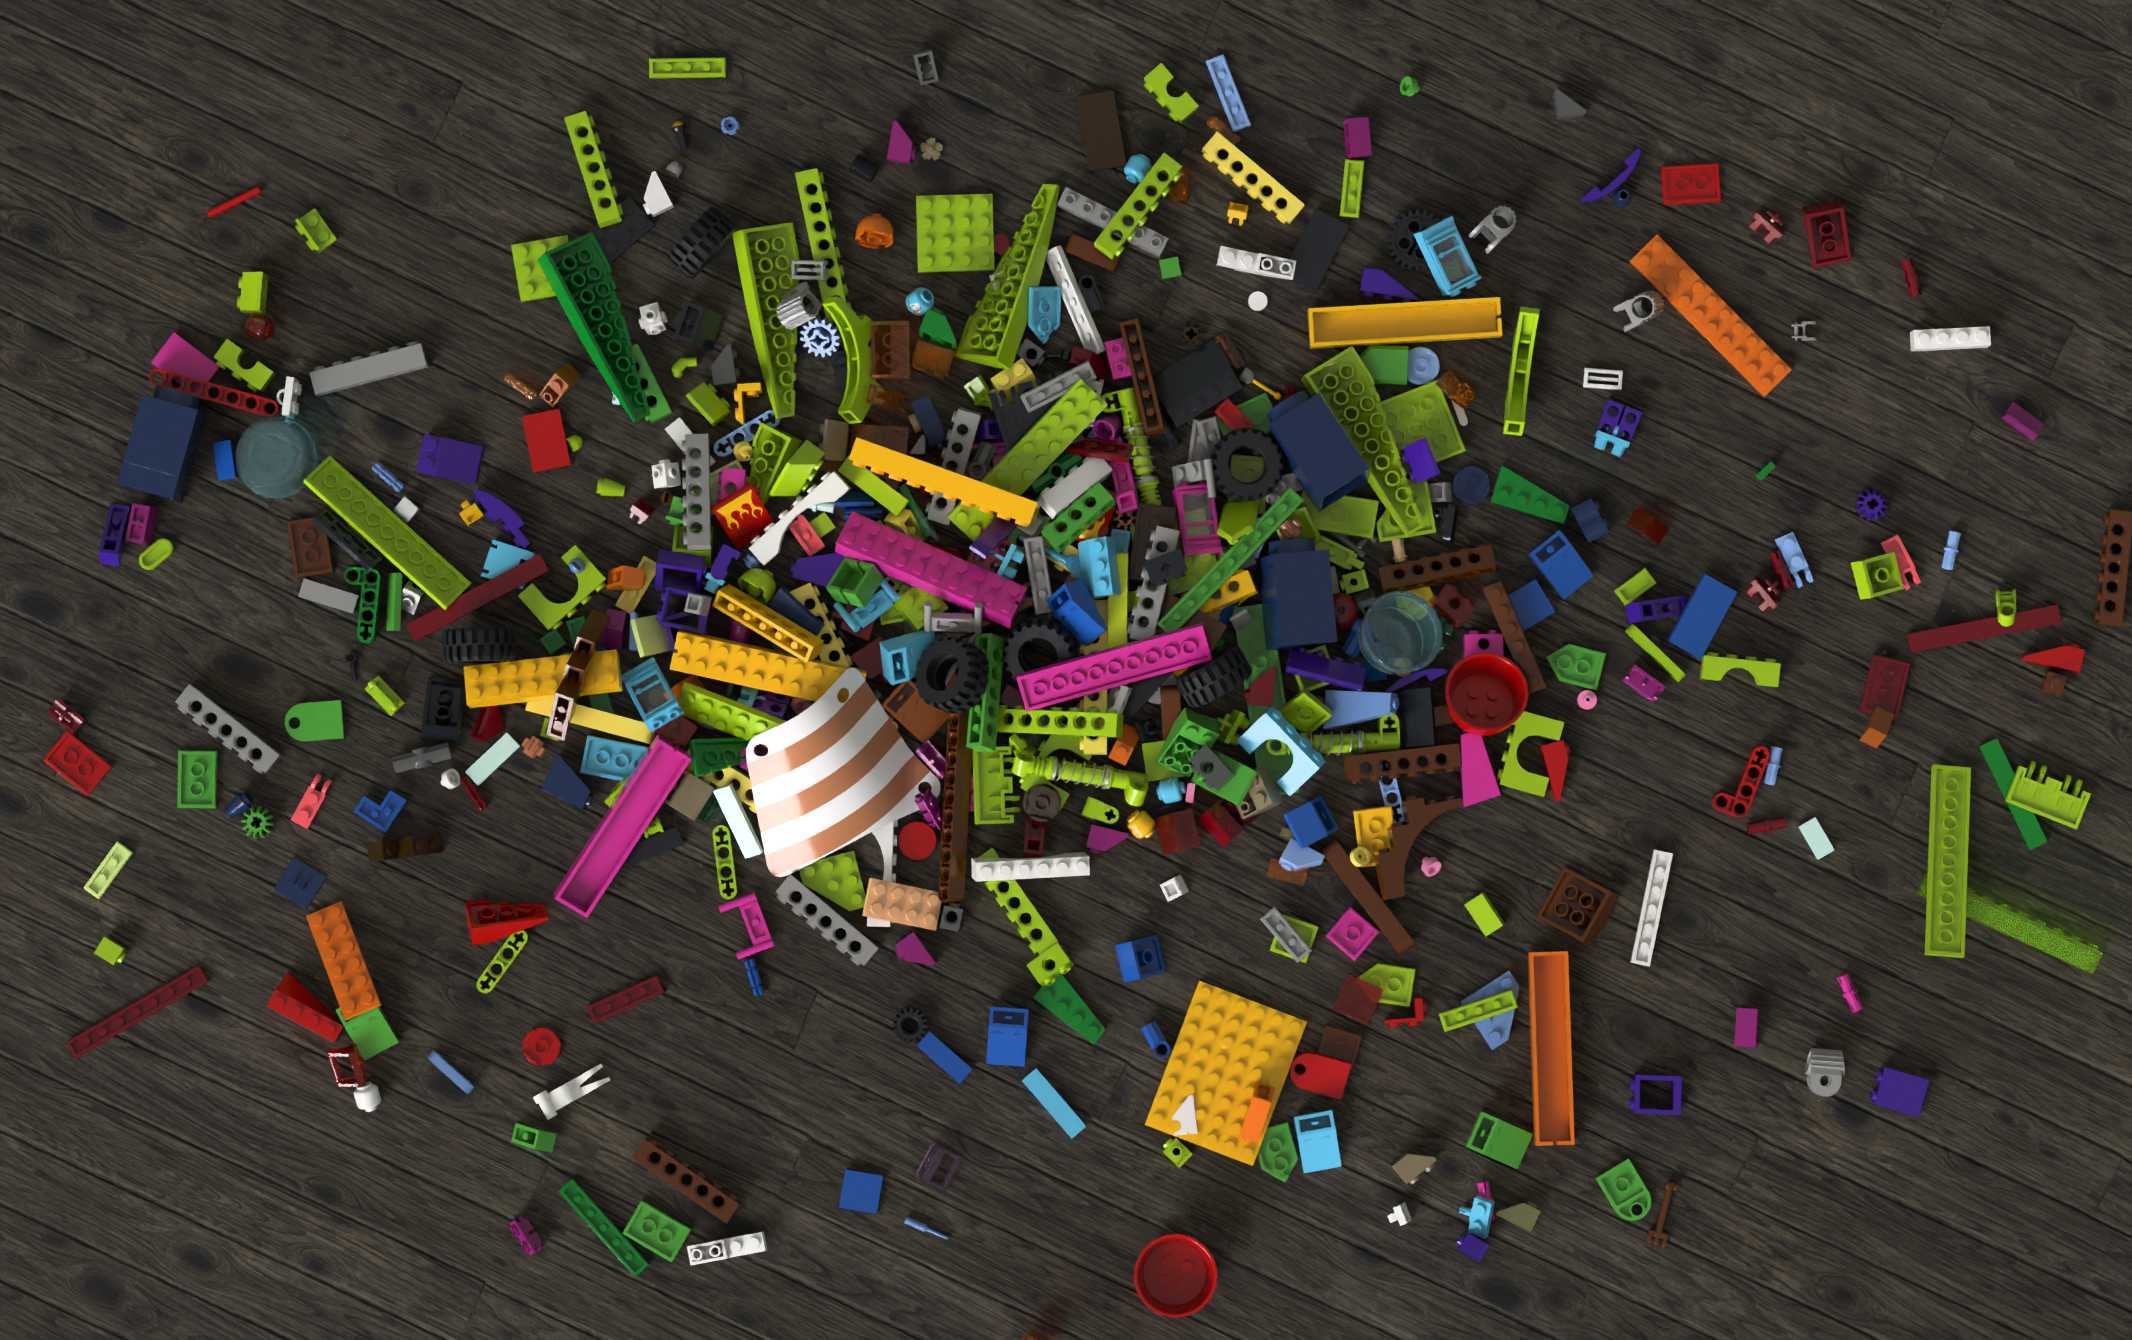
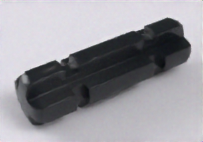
[1148,801,1186,819]

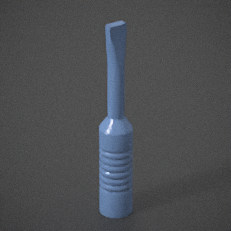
[904,1216,948,1239]

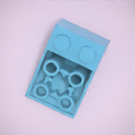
[879,629,935,685]
[1293,1109,1342,1173]

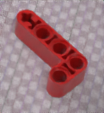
[1711,746,1770,817]

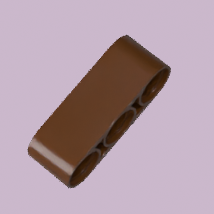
[1064,234,1122,273]
[1160,685,1181,739]

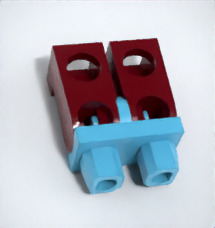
[967,529,1025,580]

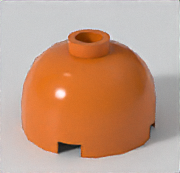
[855,214,894,249]

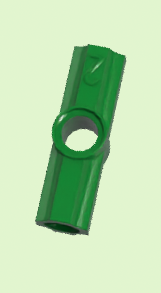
[1030,454,1083,494]

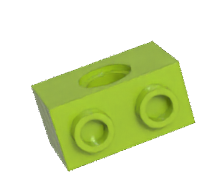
[1027,942,1074,987]

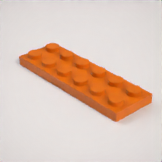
[306,901,382,1020]

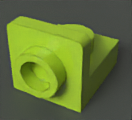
[1009,734,1036,756]

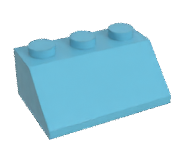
[1078,536,1121,599]

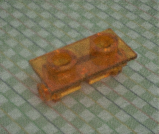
[1169,163,1190,203]
[1266,858,1308,886]

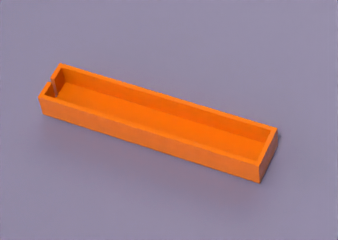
[1528,951,1575,1146]

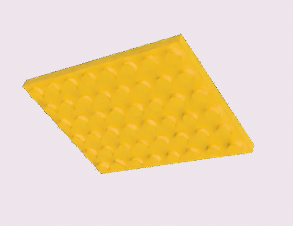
[1145,981,1307,1166]

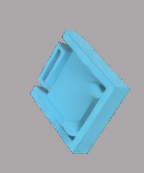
[481,540,537,590]

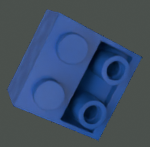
[1283,796,1339,849]

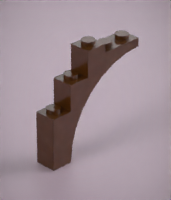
[1373,795,1463,900]

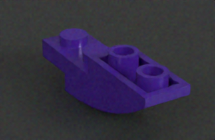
[473,489,531,549]

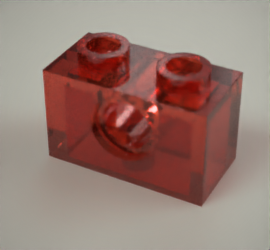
[1428,583,1475,627]
[655,715,698,746]

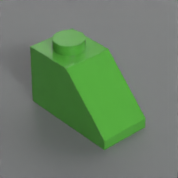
[511,1123,557,1153]

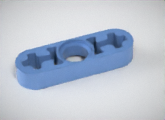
[427,1050,475,1094]

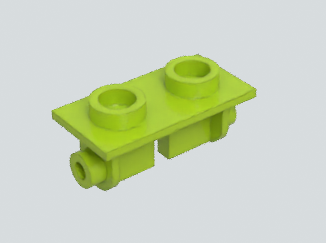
[365,675,405,716]

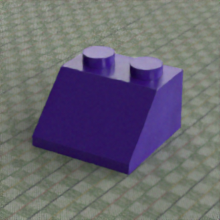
[1401,437,1440,484]

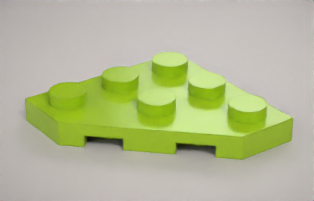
[1376,479,1436,543]
[799,851,866,911]

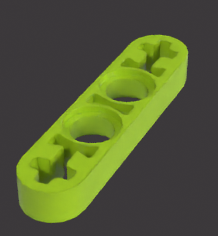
[1625,624,1685,682]
[712,825,738,899]
[477,930,528,993]

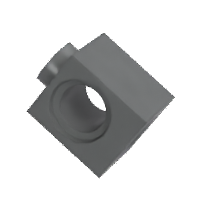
[1016,338,1045,369]
[940,903,963,932]

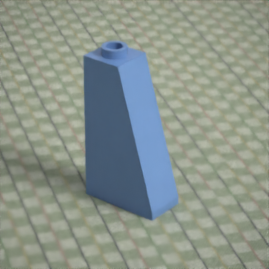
[1323,690,1399,730]

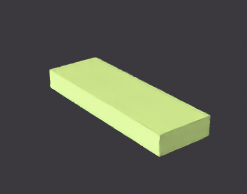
[83,841,134,899]

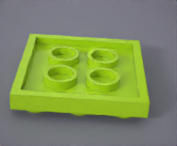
[511,235,569,302]

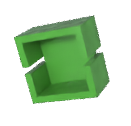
[826,557,883,608]

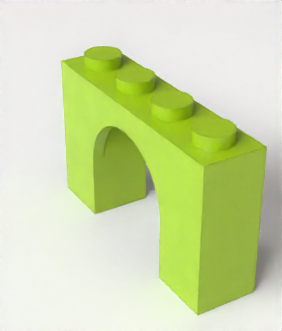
[518,545,607,631]
[1496,711,1564,797]
[1019,723,1092,810]

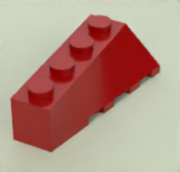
[267,972,345,1043]

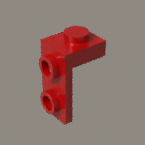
[1384,998,1427,1027]

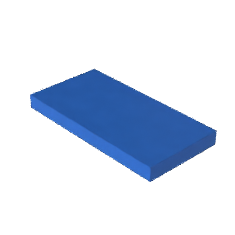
[1667,574,1737,659]

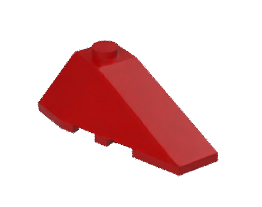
[465,900,548,945]

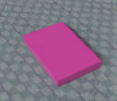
[151,333,220,393]

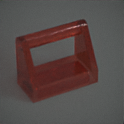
[327,1043,367,1087]

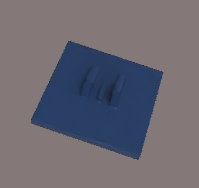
[273,857,326,909]

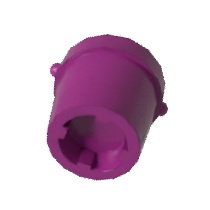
[1092,414,1122,441]
[729,617,752,644]

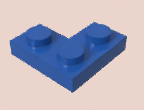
[354,790,407,833]

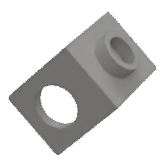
[401,579,424,615]

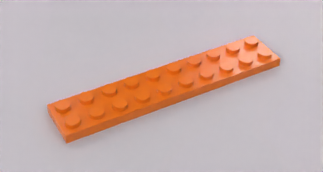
[1629,235,1792,397]

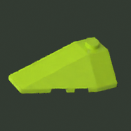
[747,423,802,505]

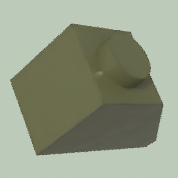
[1495,1201,1541,1232]

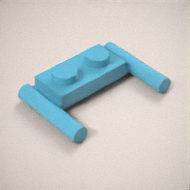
[834,574,900,632]

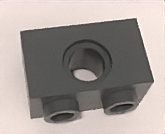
[1189,744,1235,791]

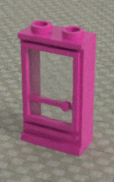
[1172,481,1223,558]

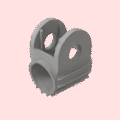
[1468,205,1517,254]
[776,282,822,330]
[1613,290,1665,332]
[1805,1048,1845,1097]

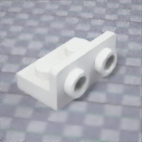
[1107,685,1132,714]

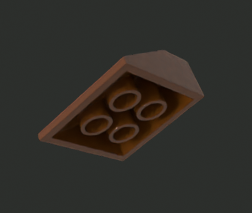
[1537,867,1619,947]

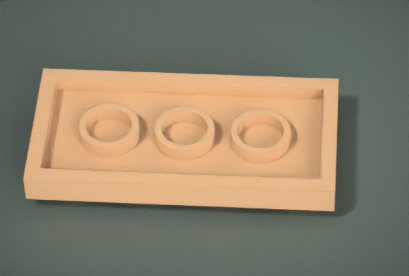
[862,878,941,931]

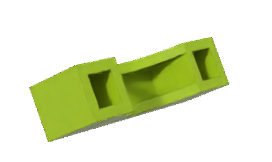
[1700,652,1781,687]

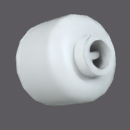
[354,1082,381,1112]

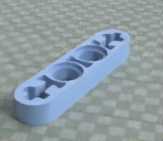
[714,410,781,457]
[1379,752,1404,823]

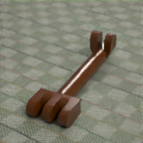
[1646,1181,1678,1248]

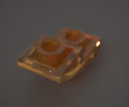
[1435,370,1477,410]

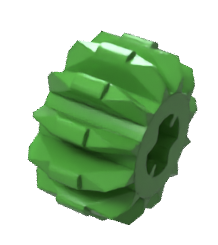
[241,806,274,839]

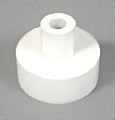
[440,769,461,789]

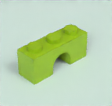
[1143,63,1199,123]
[214,339,276,392]

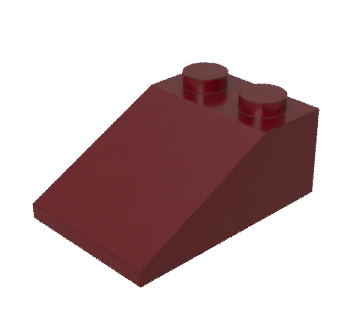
[1802,200,1851,268]

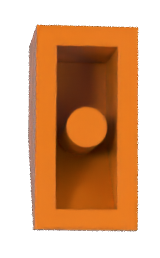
[606,565,646,591]
[1108,724,1139,766]

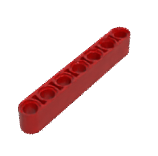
[149,368,280,417]

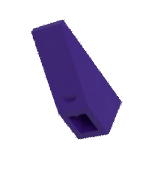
[1359,268,1417,303]

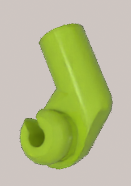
[671,357,697,378]

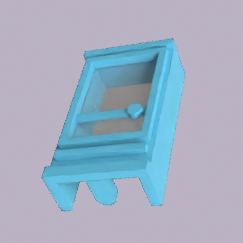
[1413,216,1481,297]
[621,657,684,732]

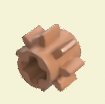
[1113,510,1136,531]
[1279,518,1302,540]
[522,736,546,759]

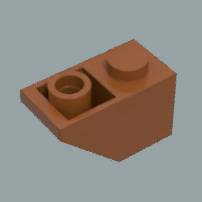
[539,363,581,408]

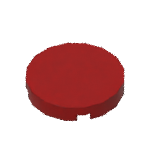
[898,822,936,860]
[523,1027,561,1066]

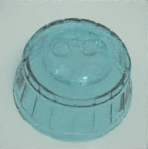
[235,417,318,499]
[1358,591,1443,674]

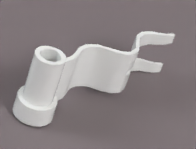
[533,1064,610,1120]

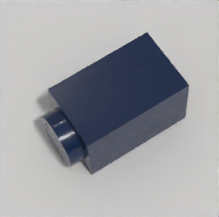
[117,385,207,503]
[1267,391,1369,512]
[1258,538,1338,651]

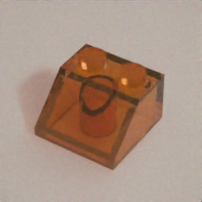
[912,340,955,379]

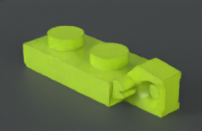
[1315,536,1365,570]

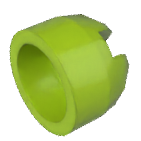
[567,435,583,452]

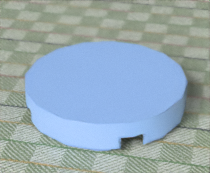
[1408,347,1440,385]

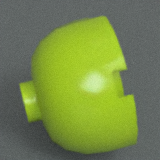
[738,568,776,605]

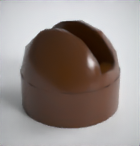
[660,490,675,506]

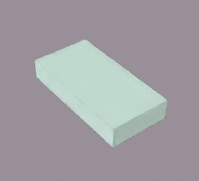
[1798,817,1834,860]

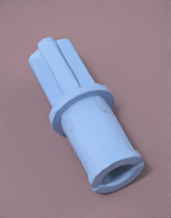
[1942,531,1961,570]
[1764,746,1783,785]

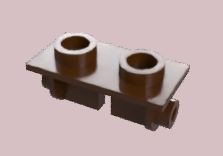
[1213,332,1246,372]

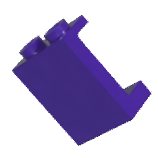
[1870,1067,1929,1117]

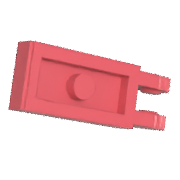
[780,504,826,557]
[1880,534,1921,590]
[291,774,332,829]

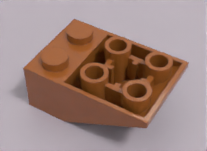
[881,680,949,744]

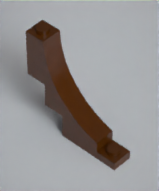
[546,609,610,741]

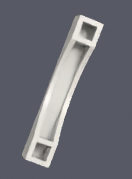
[748,471,851,565]
[867,819,898,927]
[971,852,1090,882]

